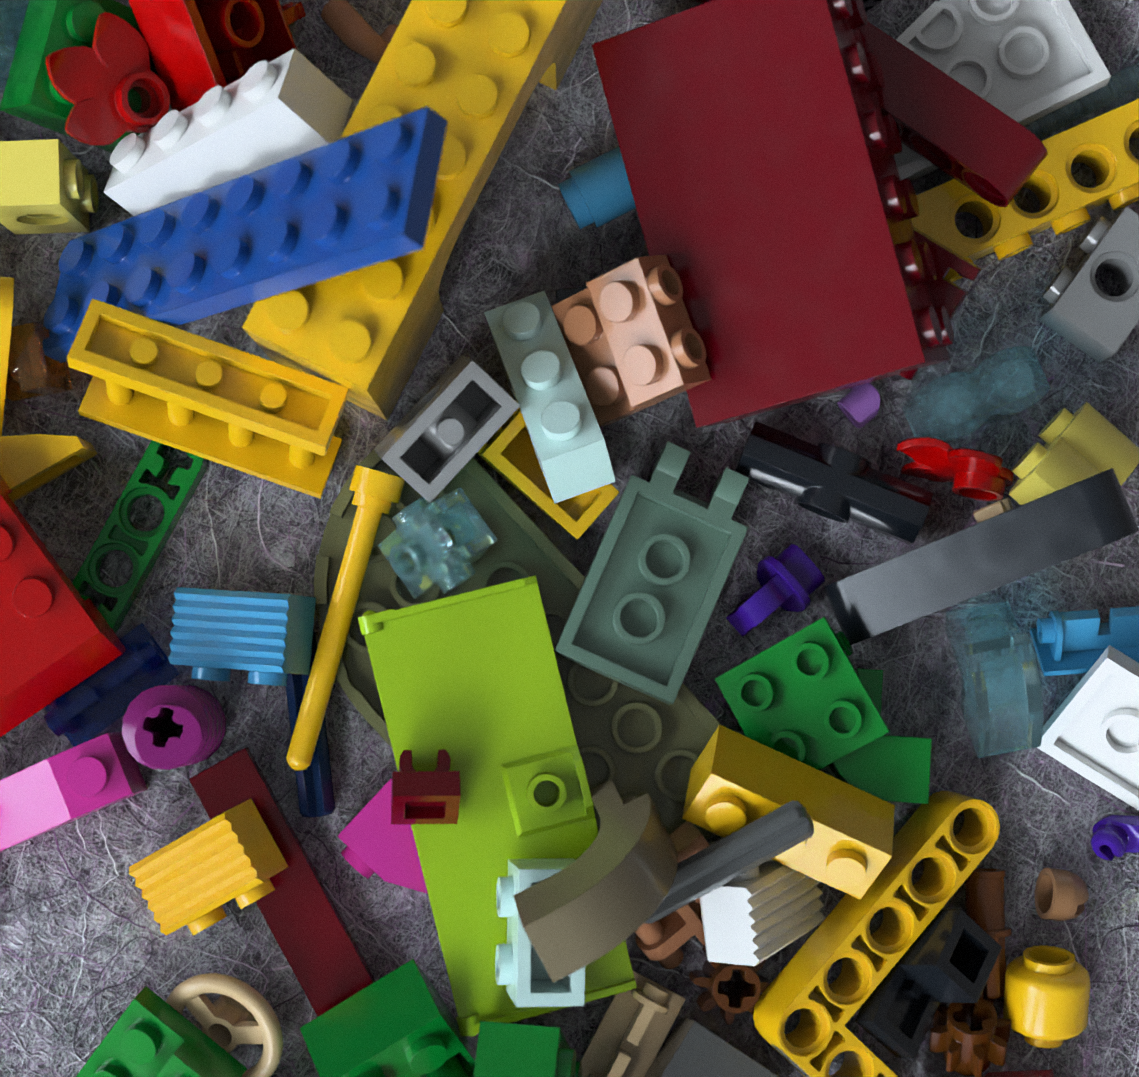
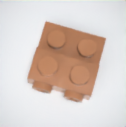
[552,255,712,426]

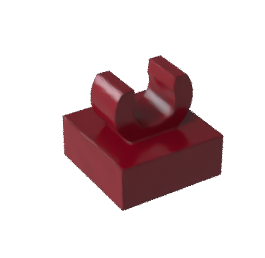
[391,750,461,825]

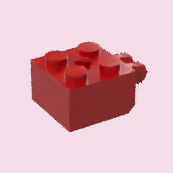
[128,0,306,112]

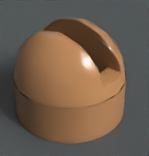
[1035,868,1089,921]

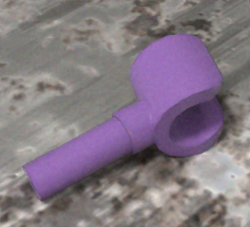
[837,383,880,429]

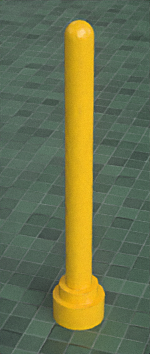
[286,465,405,771]

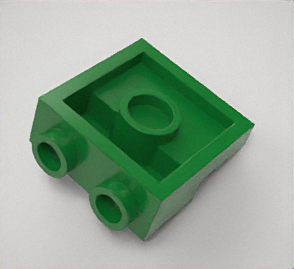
[76,986,247,1077]

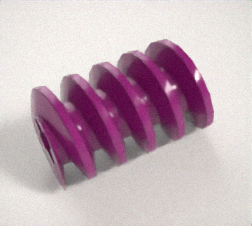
[122,685,226,770]

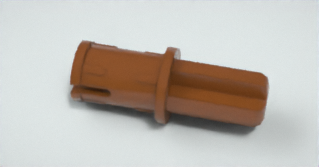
[965,868,1012,1000]

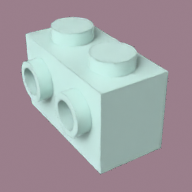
[495,858,585,1007]

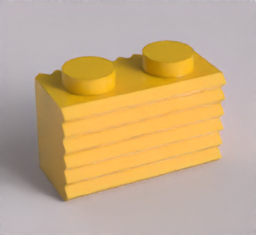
[129,799,289,936]

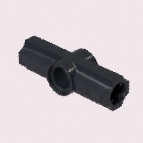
[735,421,934,545]

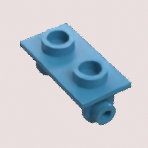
[1030,606,1139,676]

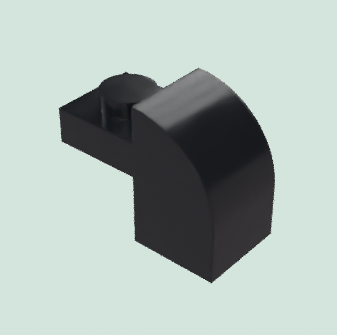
[855,909,1002,1059]

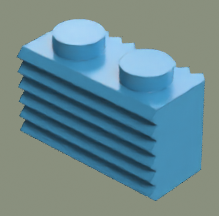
[168,587,316,686]

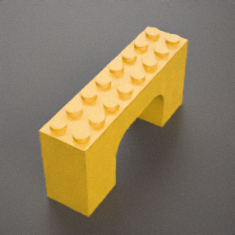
[242,0,603,421]

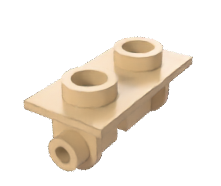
[580,970,686,1077]

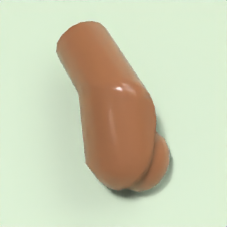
[321,0,399,65]

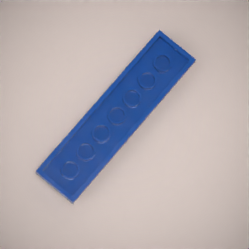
[40,106,448,363]

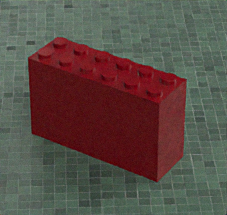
[591,0,954,428]

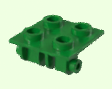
[715,617,890,770]

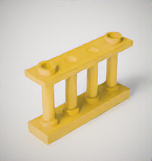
[67,298,349,499]

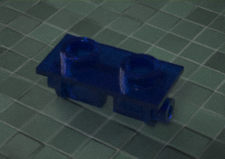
[44,623,180,747]

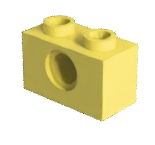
[0,139,99,235]

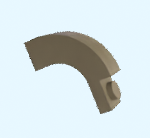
[513,779,678,983]

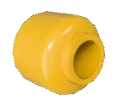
[1003,945,1091,1049]

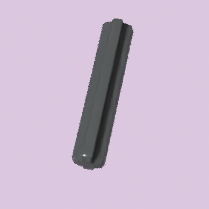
[645,801,814,924]

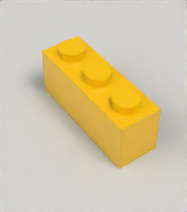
[682,724,895,899]

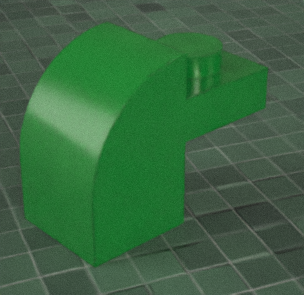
[829,668,932,804]

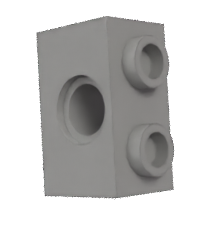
[1038,206,1139,363]
[374,355,520,503]

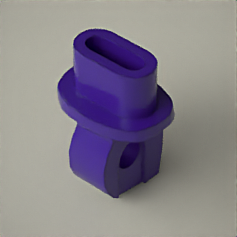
[726,544,825,637]

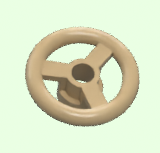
[166,973,283,1077]

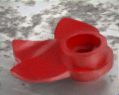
[45,12,170,146]
[896,437,1014,501]

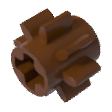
[689,946,771,1025]
[929,997,1011,1077]

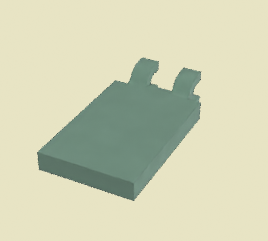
[554,441,749,705]

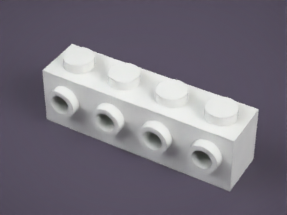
[103,48,352,216]

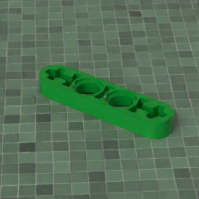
[72,440,209,634]

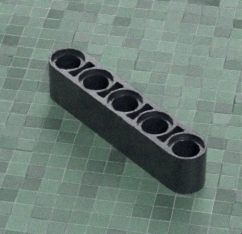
[823,468,1139,645]

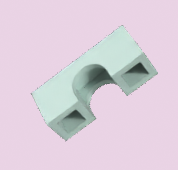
[484,290,616,504]

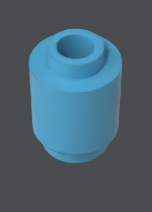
[558,146,636,229]

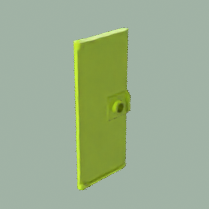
[357,575,637,1037]

